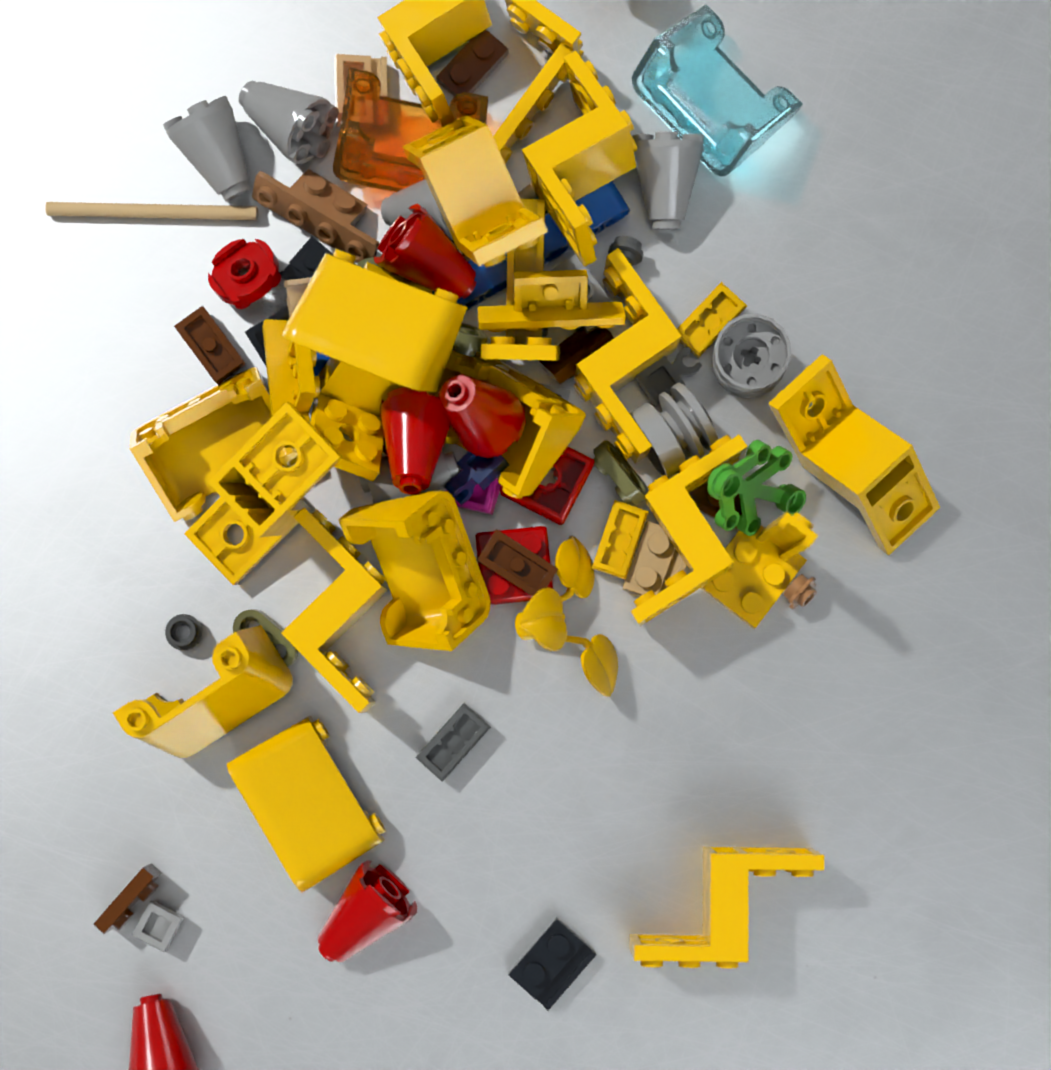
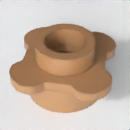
[783,574,817,610]

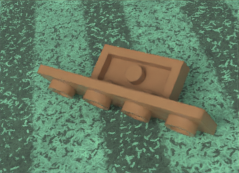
[252,168,379,262]

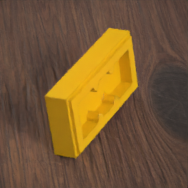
[677,282,747,359]
[591,500,649,580]

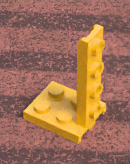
[493,0,584,165]
[481,199,560,361]
[701,512,818,629]

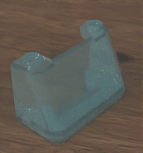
[632,4,803,176]

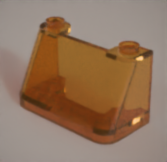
[333,67,488,192]

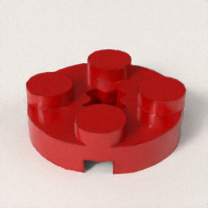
[208,239,281,309]

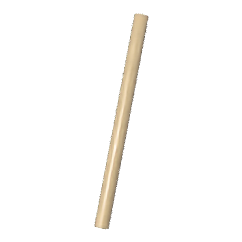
[45,201,258,220]

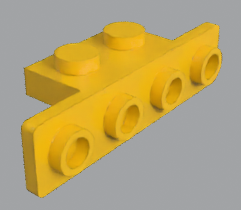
[478,270,626,332]
[262,319,320,448]

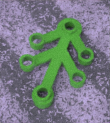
[708,440,806,536]

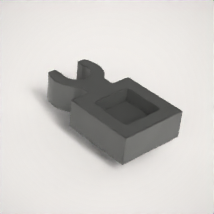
[635,347,702,407]

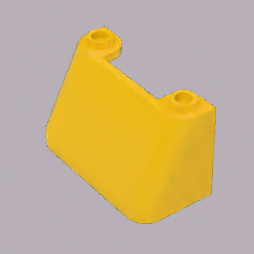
[282,249,467,392]
[427,350,586,499]
[129,367,298,522]
[338,491,491,651]
[113,625,293,758]
[226,716,386,893]

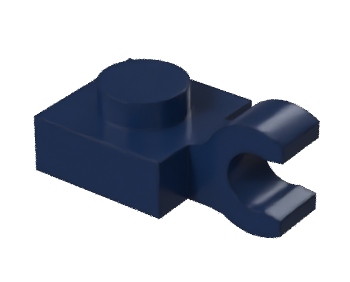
[445,451,509,505]

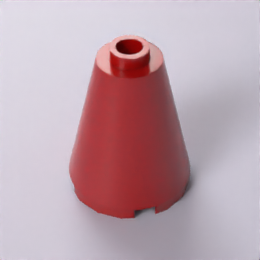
[374,203,477,299]
[440,375,526,458]
[380,387,451,495]
[317,860,417,963]
[129,994,199,1070]

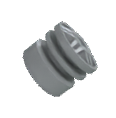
[712,314,791,398]
[629,382,719,478]

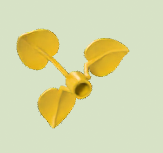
[515,535,618,697]

